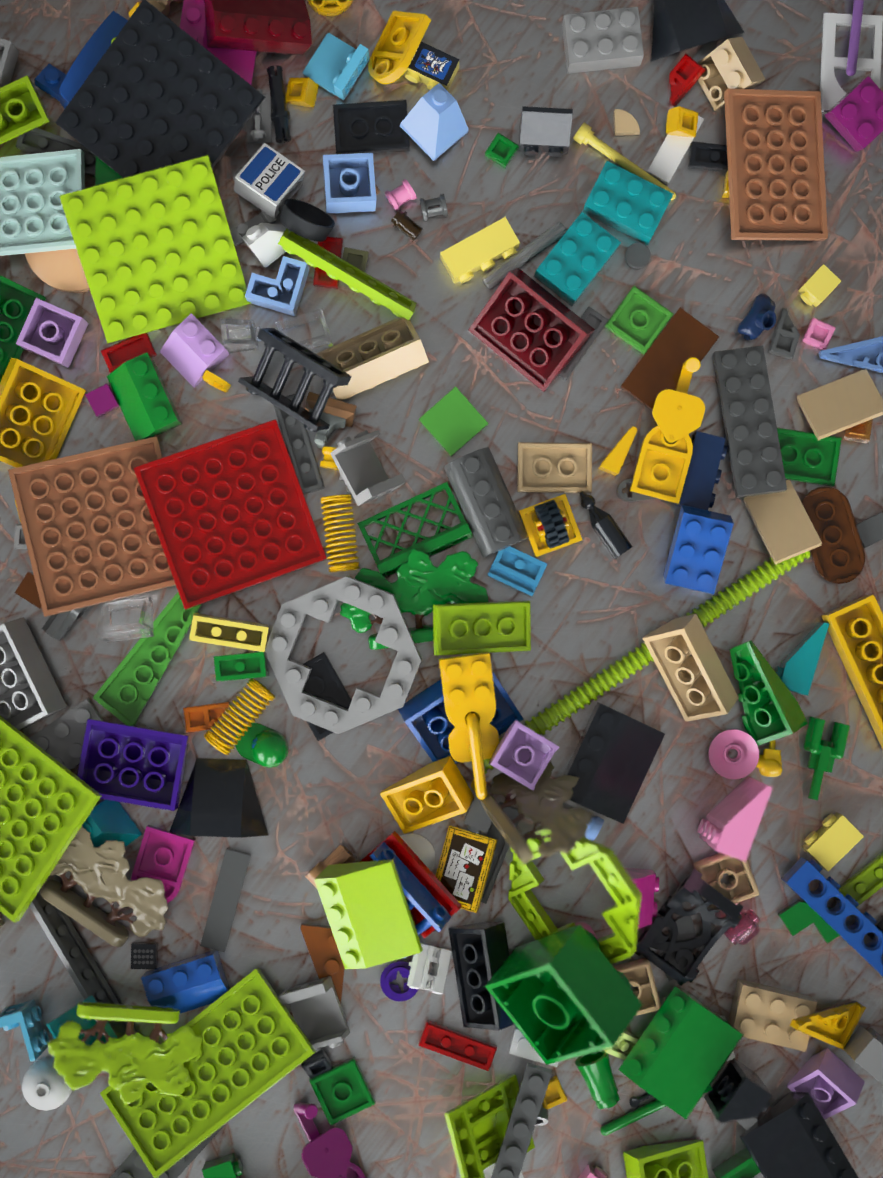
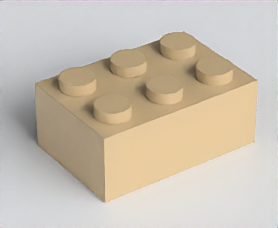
[728,979,817,1052]

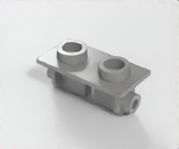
[247,89,272,143]

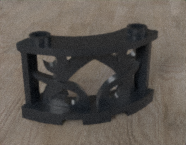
[635,869,744,986]

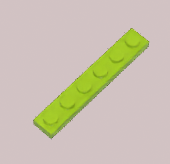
[278,228,417,320]

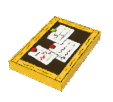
[436,826,498,913]

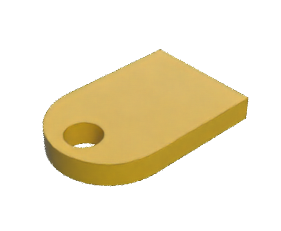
[368,11,431,84]

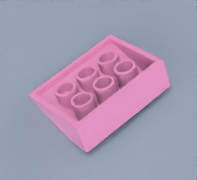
[698,776,773,862]

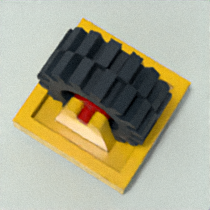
[518,494,582,558]

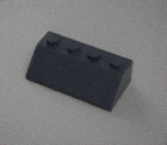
[448,922,514,1031]

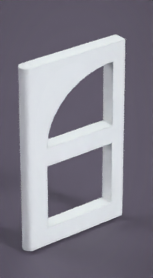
[820,13,883,113]

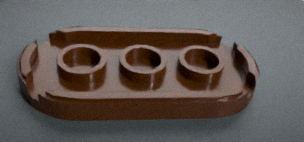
[802,487,865,584]

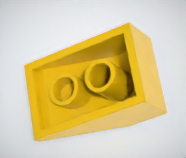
[380,756,474,834]

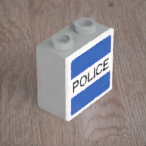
[233,143,305,219]

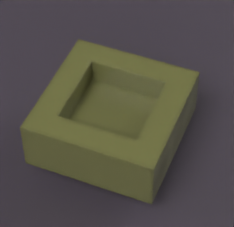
[342,247,369,273]

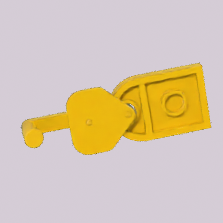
[629,357,705,504]
[439,652,499,800]

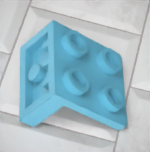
[303,33,370,101]
[0,999,49,1061]

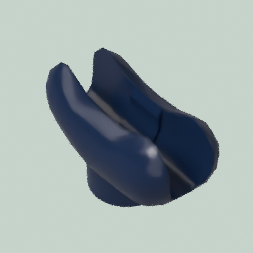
[737,293,776,341]

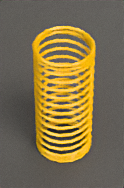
[320,494,360,572]
[204,678,275,755]

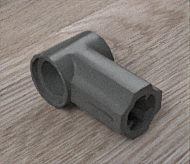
[42,607,88,641]

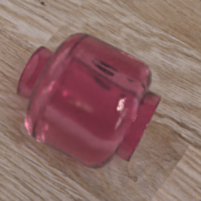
[724,909,760,945]

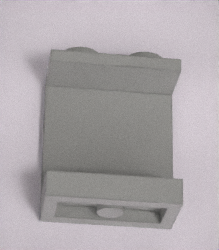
[330,430,406,506]
[278,976,350,1053]

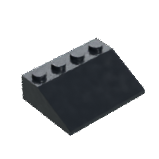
[564,702,665,824]
[740,1092,858,1178]

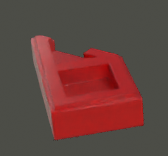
[670,54,705,107]

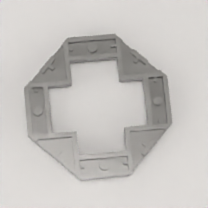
[265,576,422,734]

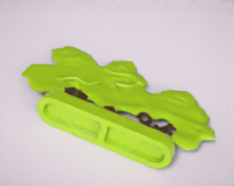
[47,1002,202,1105]

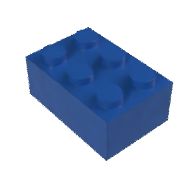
[663,505,734,594]

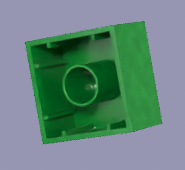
[485,924,643,1065]

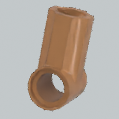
[305,843,356,890]

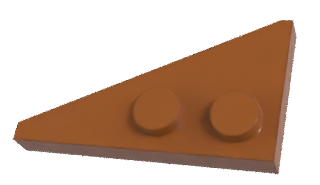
[300,923,345,1004]

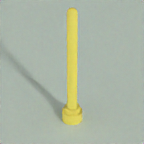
[573,122,676,201]

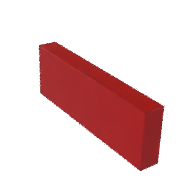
[418,1020,497,1071]

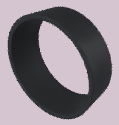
[280,199,335,242]

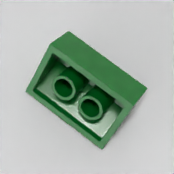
[107,352,182,441]

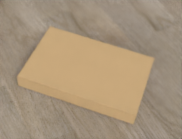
[797,369,883,440]
[517,442,592,493]
[743,479,822,564]

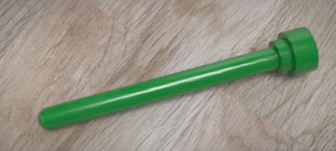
[600,1084,713,1136]

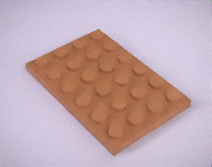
[724,89,828,241]

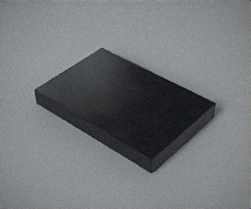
[333,100,410,154]
[303,652,352,741]

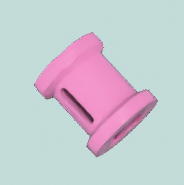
[384,179,417,212]

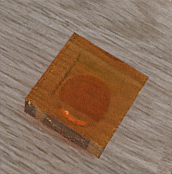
[843,419,873,444]

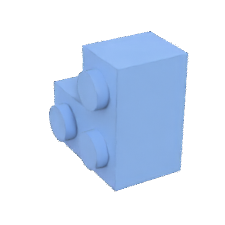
[245,256,310,317]

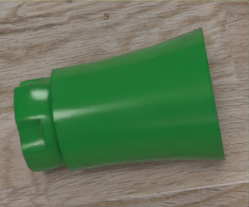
[575,1050,620,1109]

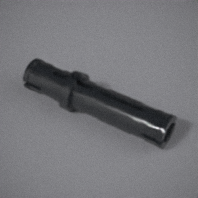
[267,65,291,143]

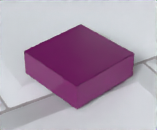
[85,383,120,417]

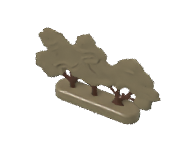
[480,761,593,864]
[40,826,168,947]

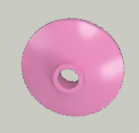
[708,729,759,779]

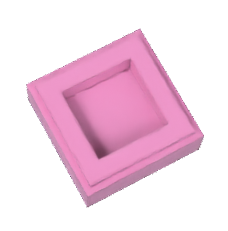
[802,317,836,350]

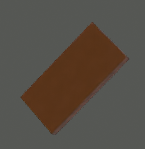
[620,307,719,411]

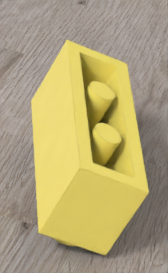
[440,217,520,284]
[189,612,269,652]

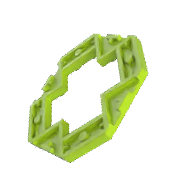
[508,826,641,964]

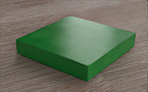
[309,1056,376,1126]

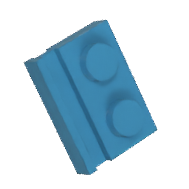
[487,546,547,597]

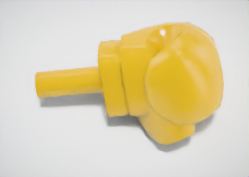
[756,740,782,777]

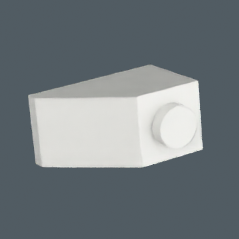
[242,222,286,268]

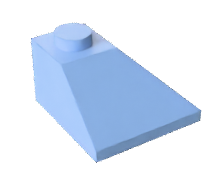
[400,83,469,161]

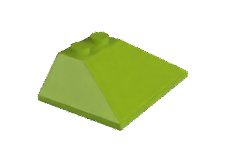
[445,1075,535,1178]

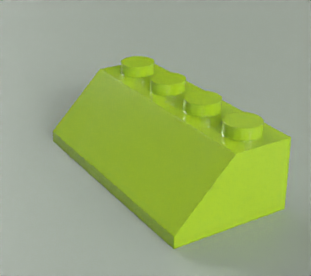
[0,75,50,144]

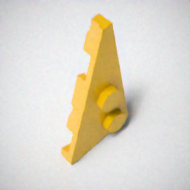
[790,1002,866,1050]

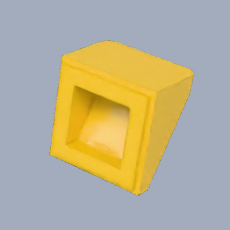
[285,78,319,108]
[666,106,699,138]

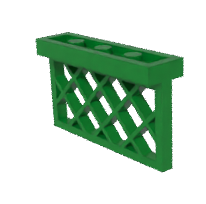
[357,482,473,578]

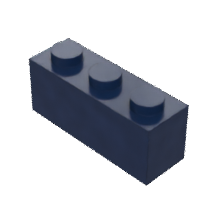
[675,431,728,510]

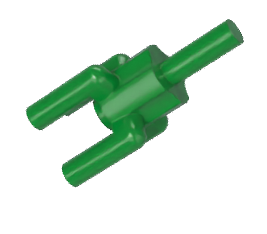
[804,716,850,800]

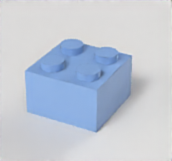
[323,153,376,214]

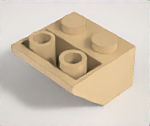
[698,37,766,111]

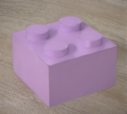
[16,298,88,368]

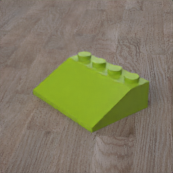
[314,859,423,969]
[623,1139,708,1178]

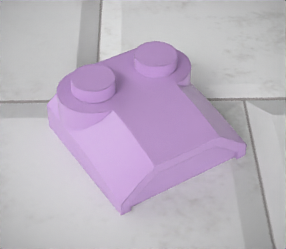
[489,720,559,791]

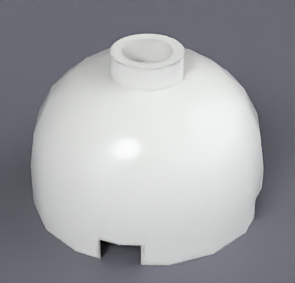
[22,1057,72,1111]

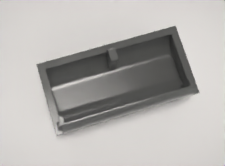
[444,447,529,558]

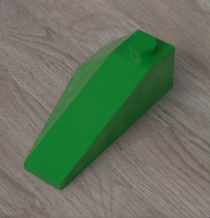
[730,640,808,746]

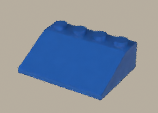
[398,671,524,764]

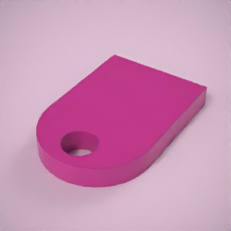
[131,825,196,903]

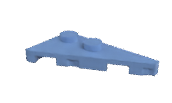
[819,336,883,373]

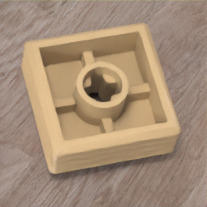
[694,853,759,909]
[613,958,661,1016]

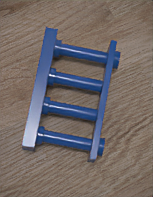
[370,842,451,958]

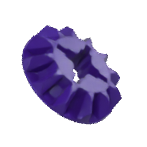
[380,961,418,1002]

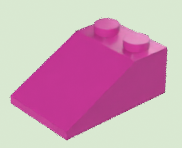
[624,867,659,929]

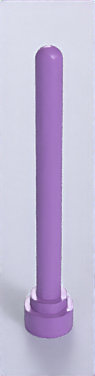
[846,0,864,76]

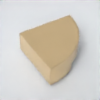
[614,109,640,136]

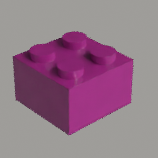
[824,76,883,152]

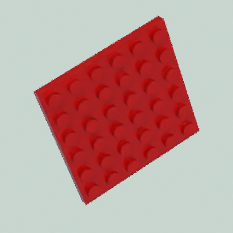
[134,419,327,610]

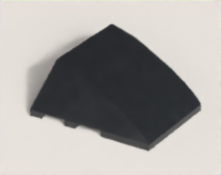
[650,0,744,62]
[169,758,269,838]

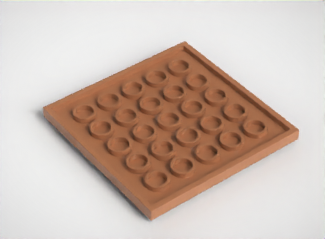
[8,436,176,617]

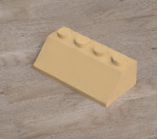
[317,317,429,401]
[643,614,738,722]

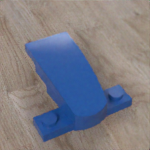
[34,11,128,109]

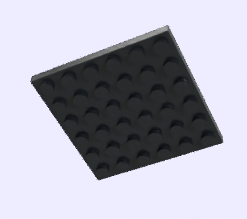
[55,0,265,178]

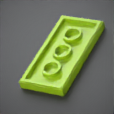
[433,601,531,656]

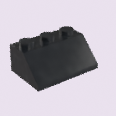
[704,1058,772,1123]

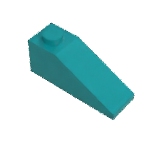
[775,622,829,696]

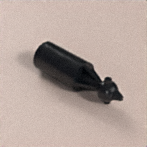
[579,491,633,559]

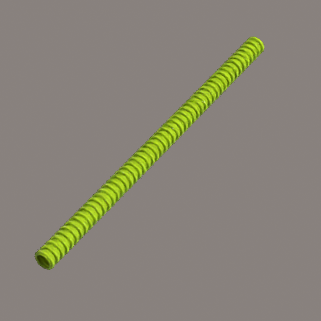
[483,551,810,774]

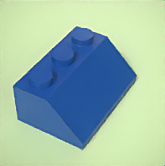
[141,950,230,1014]

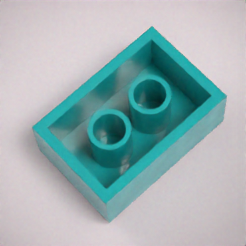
[582,161,673,245]
[534,212,621,307]

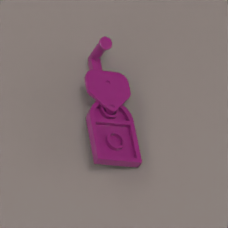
[293,1102,366,1178]

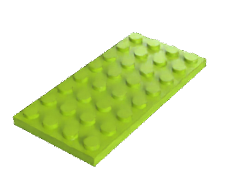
[100,968,316,1178]

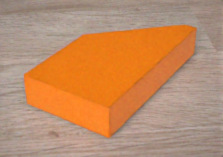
[183,702,230,733]

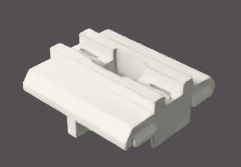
[407,942,452,995]

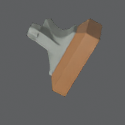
[305,392,357,449]

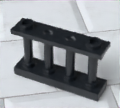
[238,328,352,432]

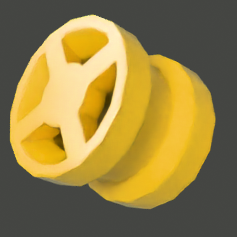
[320,447,339,470]

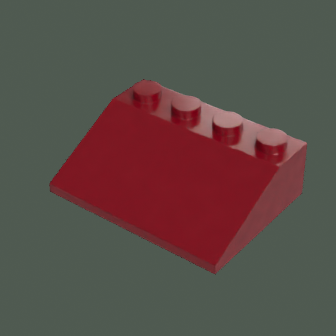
[204,0,312,55]
[468,268,595,392]

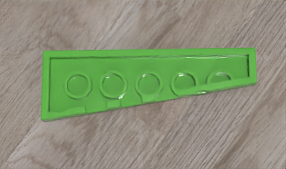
[93,592,203,726]

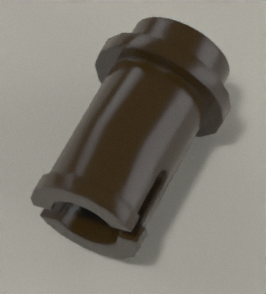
[391,210,423,241]

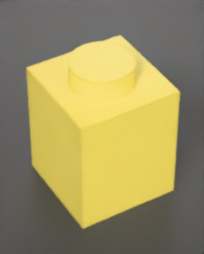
[798,264,841,308]

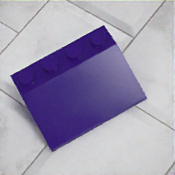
[77,719,188,811]

